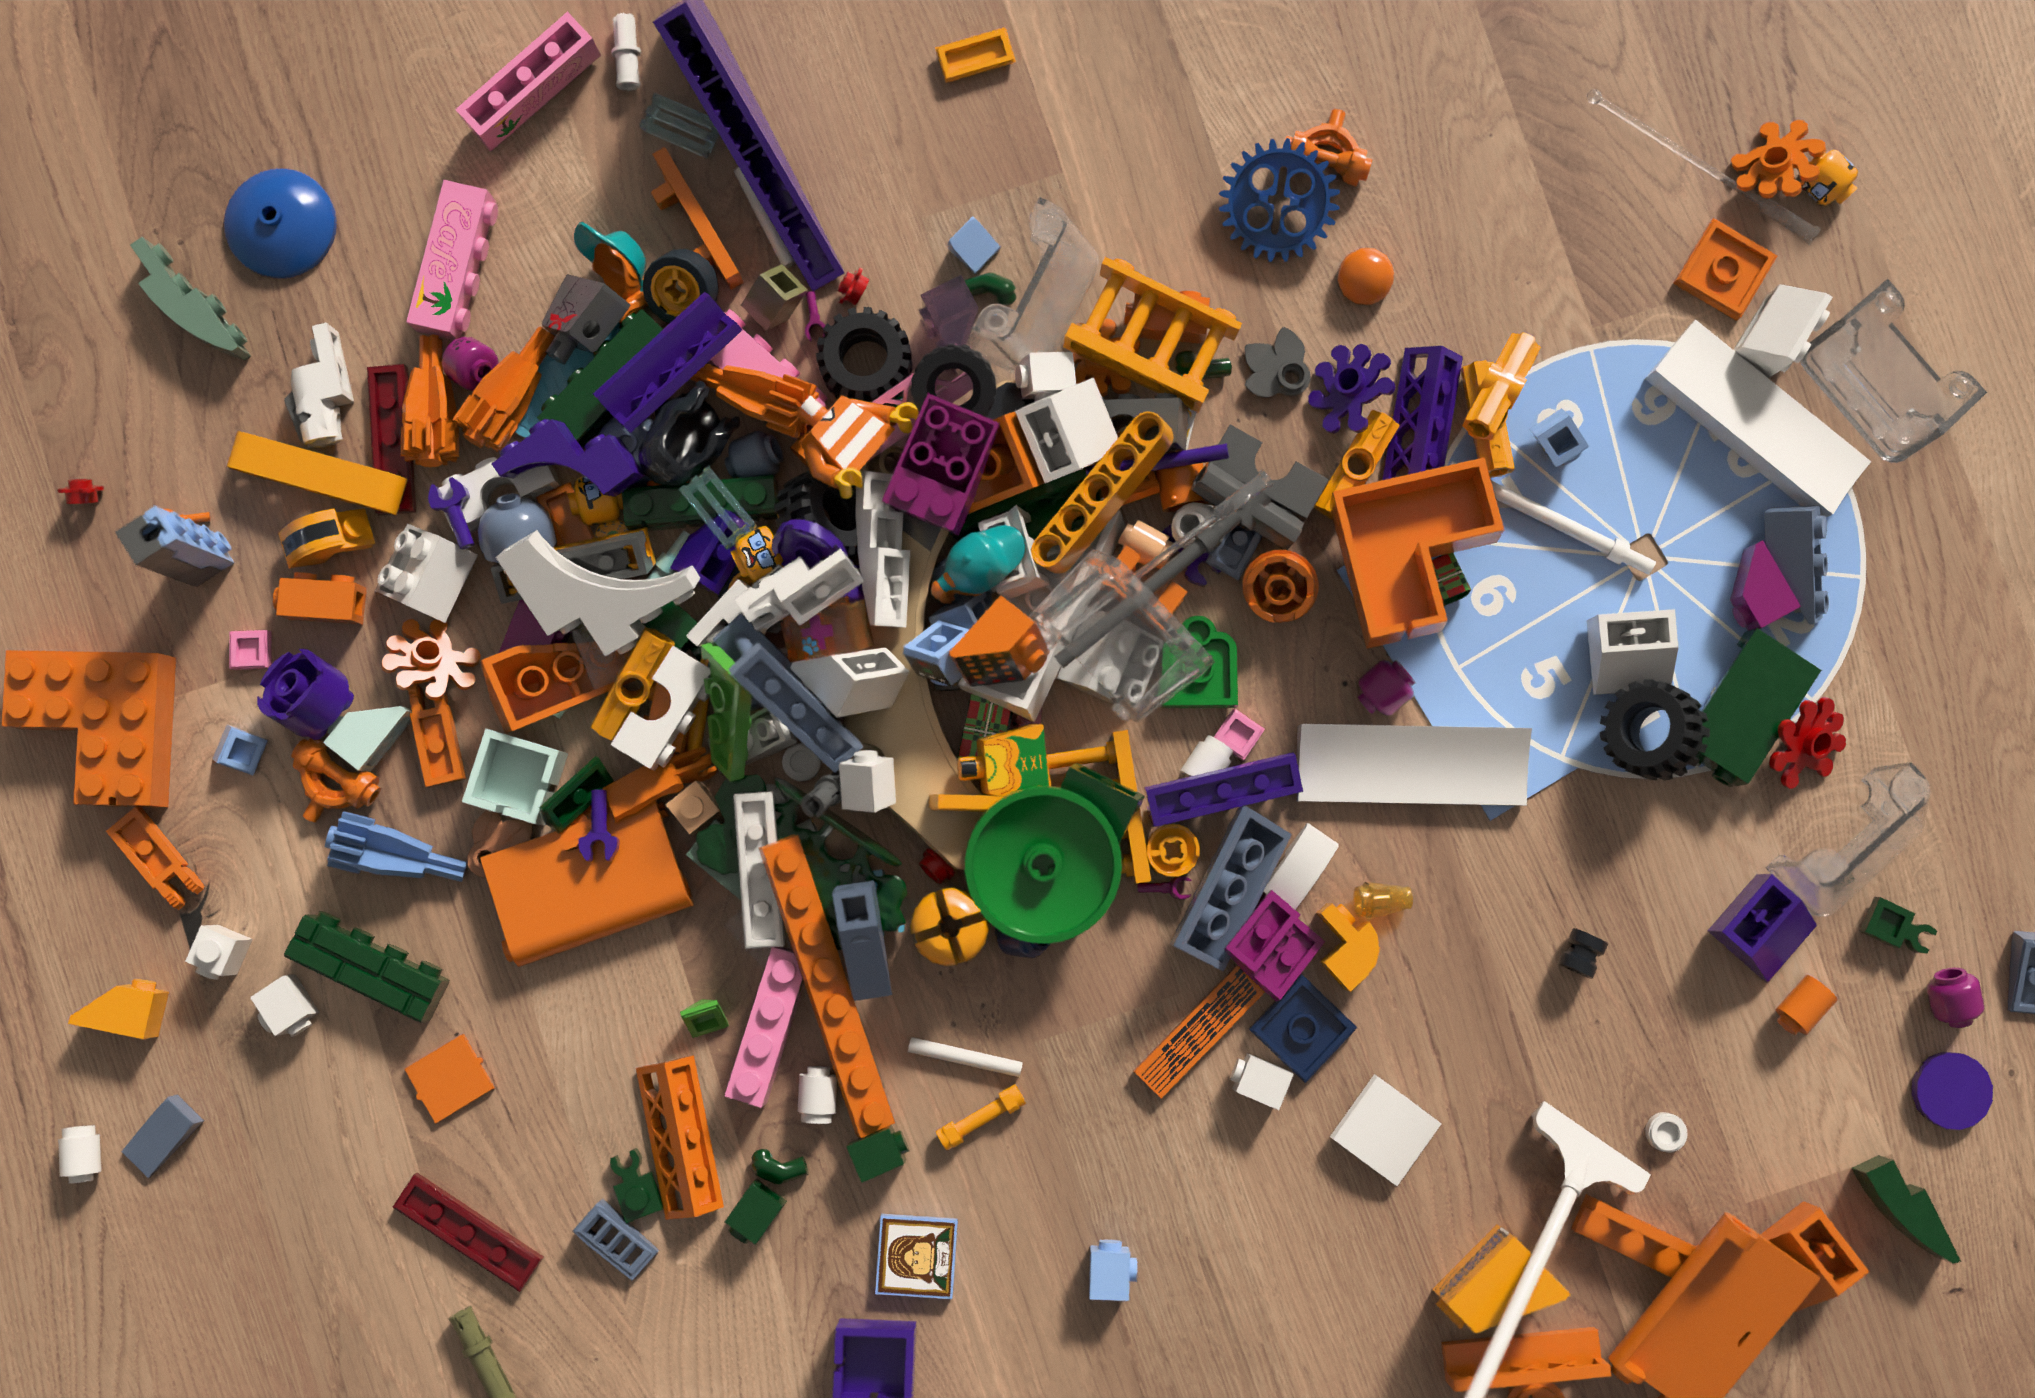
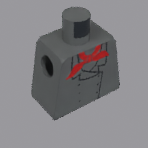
[542,274,631,365]

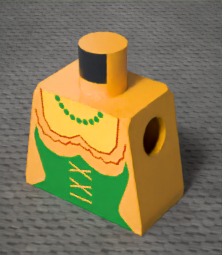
[957,724,1049,796]

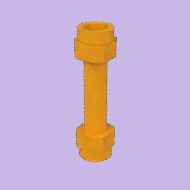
[936,1084,1027,1151]

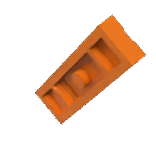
[651,147,744,290]

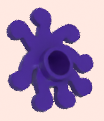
[1308,344,1396,434]

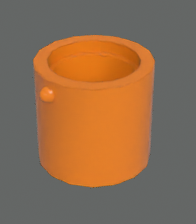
[1155,463,1209,512]

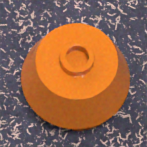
[1242,549,1319,623]

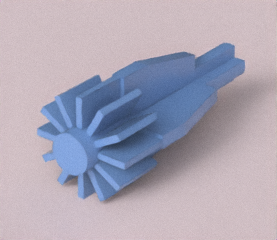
[325,812,468,882]

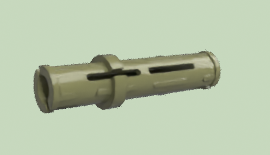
[448,1306,517,1398]

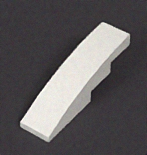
[856,471,910,627]

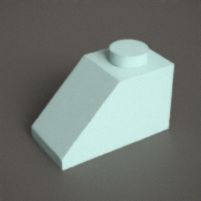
[323,706,412,772]

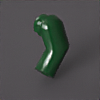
[1175,350,1232,379]

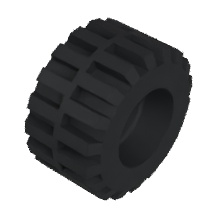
[816,307,913,405]
[775,470,858,558]
[1600,679,1710,781]

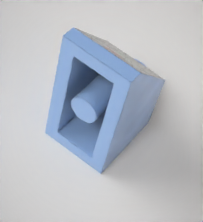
[903,620,970,686]

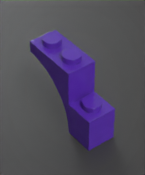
[491,419,645,497]

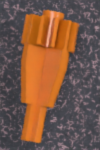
[452,326,555,452]
[401,334,459,467]
[690,363,819,439]

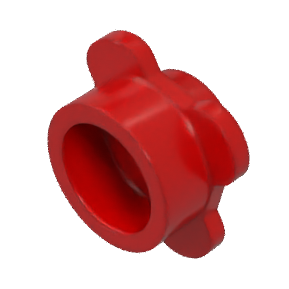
[837,267,869,305]
[57,479,104,504]
[918,848,955,884]

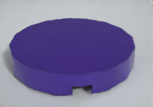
[772,519,848,569]
[1912,1052,1993,1130]

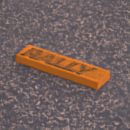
[1133,965,1265,1099]

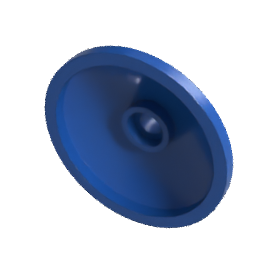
[224,169,337,278]

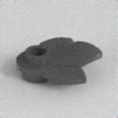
[1244,327,1311,398]

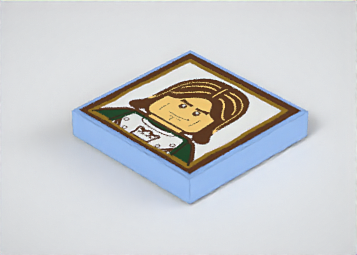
[875,1214,958,1299]

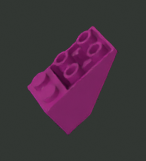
[882,393,1000,536]

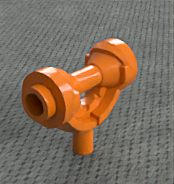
[1285,109,1372,187]
[291,738,381,823]

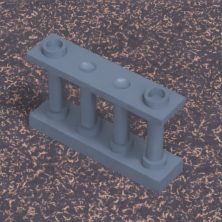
[713,613,863,773]

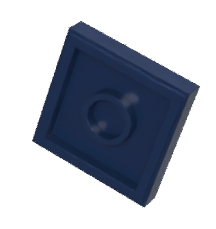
[1248,974,1358,1083]

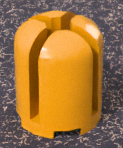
[910,888,990,966]

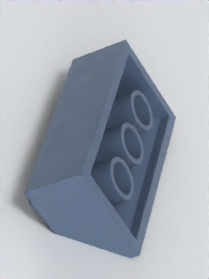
[1170,805,1292,972]

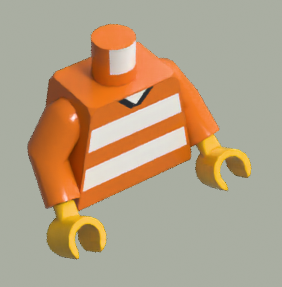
[796,396,919,499]

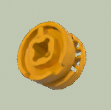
[1146,824,1200,877]

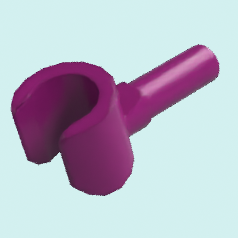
[805,291,826,342]
[1138,876,1192,899]

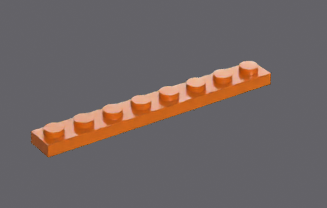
[758,835,895,1138]

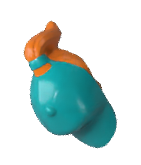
[574,222,648,324]
[931,525,1025,604]

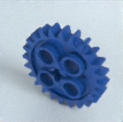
[1219,138,1340,262]

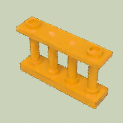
[1063,257,1242,413]
[1046,730,1151,884]

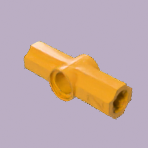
[1462,332,1541,440]
[1461,360,1515,478]
[1314,409,1400,520]
[591,627,675,741]

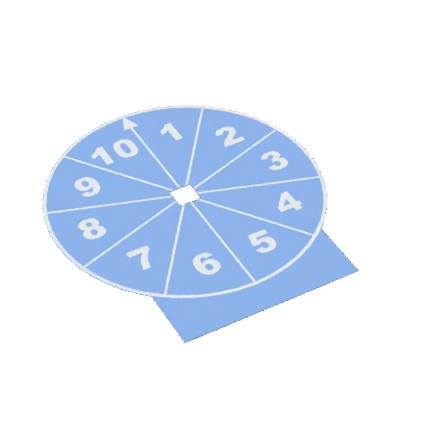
[1337,339,1866,821]

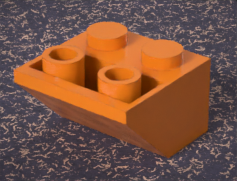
[1760,1201,1869,1312]

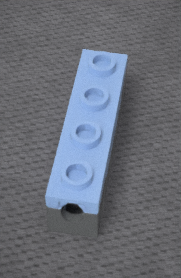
[115,506,234,587]

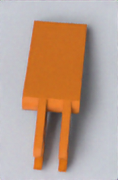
[603,747,717,823]

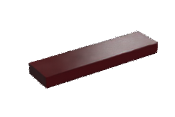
[367,364,416,516]
[392,1173,544,1292]

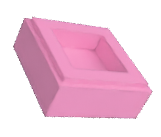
[229,630,272,670]
[1214,708,1265,761]

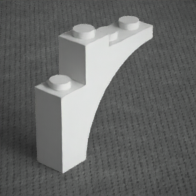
[496,530,700,656]

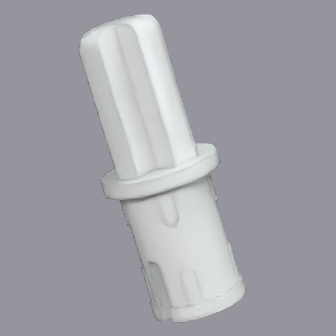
[611,13,641,91]

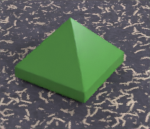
[680,999,729,1038]

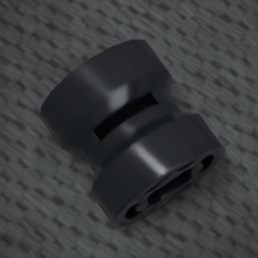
[1557,928,1608,979]

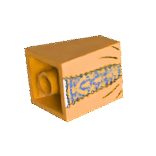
[1432,1224,1571,1333]

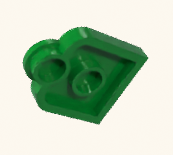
[1161,616,1238,708]

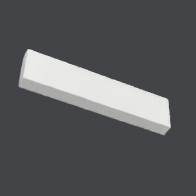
[733,791,785,949]

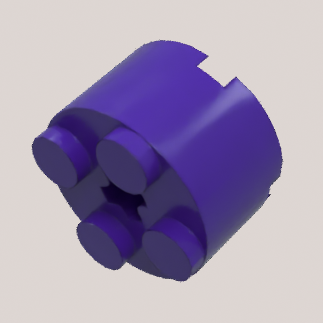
[257,649,354,740]

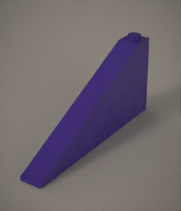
[653,0,845,291]

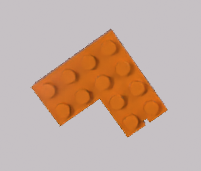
[1329,457,1504,649]
[2,650,176,807]

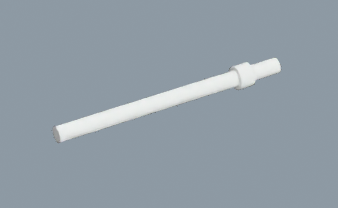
[1450,461,1656,575]

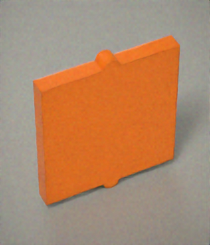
[404,1034,495,1124]

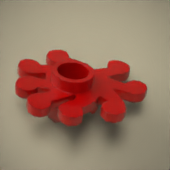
[1769,697,1846,789]

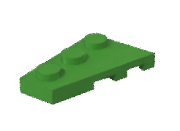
[701,642,753,782]

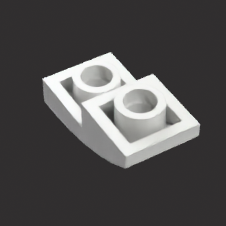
[1263,823,1339,910]

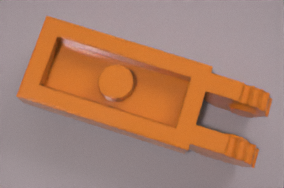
[408,680,466,788]
[106,806,205,910]

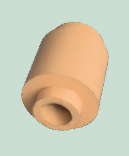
[1117,520,1176,569]

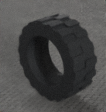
[911,343,997,417]

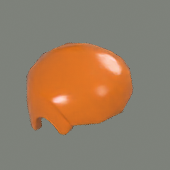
[1337,248,1394,305]

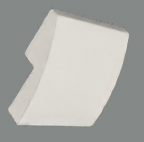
[1330,1074,1442,1186]

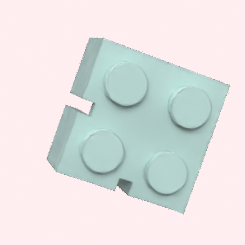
[462,728,568,825]

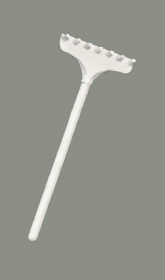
[1465,1101,1651,1398]

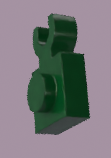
[1860,897,1937,954]
[610,1148,663,1223]

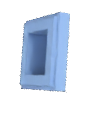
[948,217,1001,274]
[213,725,268,775]

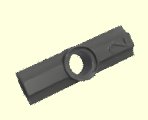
[1190,462,1304,550]

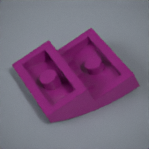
[1224,890,1325,1001]

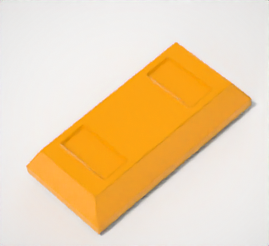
[935,27,1016,83]

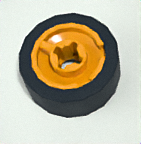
[642,249,719,323]

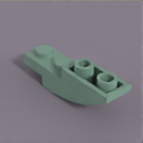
[130,237,251,360]

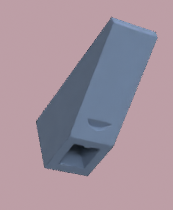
[1764,506,1829,624]
[832,880,892,1001]

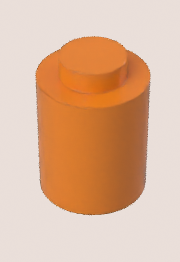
[1775,975,1838,1035]

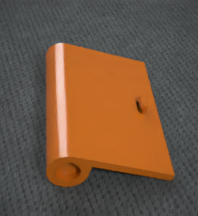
[480,800,694,967]
[1608,1212,1820,1398]

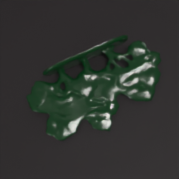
[696,774,907,950]

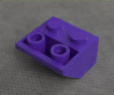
[1707,874,1817,982]

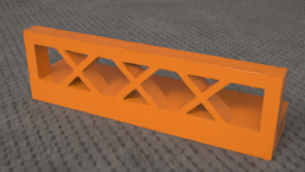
[636,1055,724,1220]
[1571,1194,1697,1278]
[1441,1327,1611,1392]

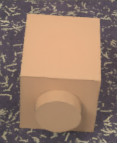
[666,781,722,836]

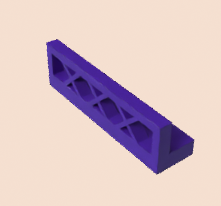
[593,292,742,433]
[1382,345,1463,480]
[1144,752,1303,827]

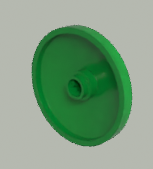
[965,786,1122,944]

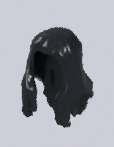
[638,380,741,486]

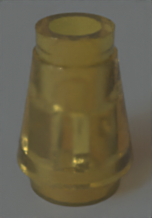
[1353,882,1413,920]

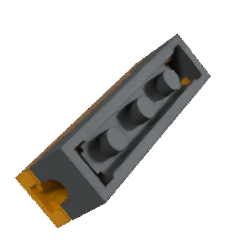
[491,527,656,604]

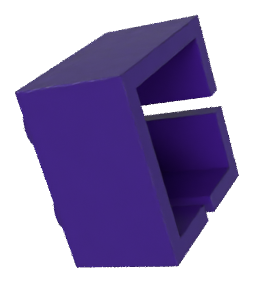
[833,1318,917,1398]

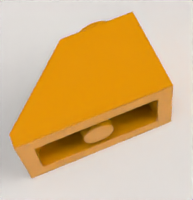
[68,979,169,1039]

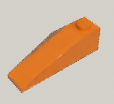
[481,639,638,734]

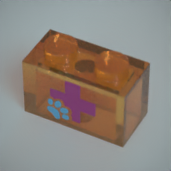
[780,595,874,662]

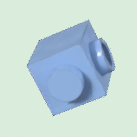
[1530,408,1590,468]
[1089,1240,1137,1301]

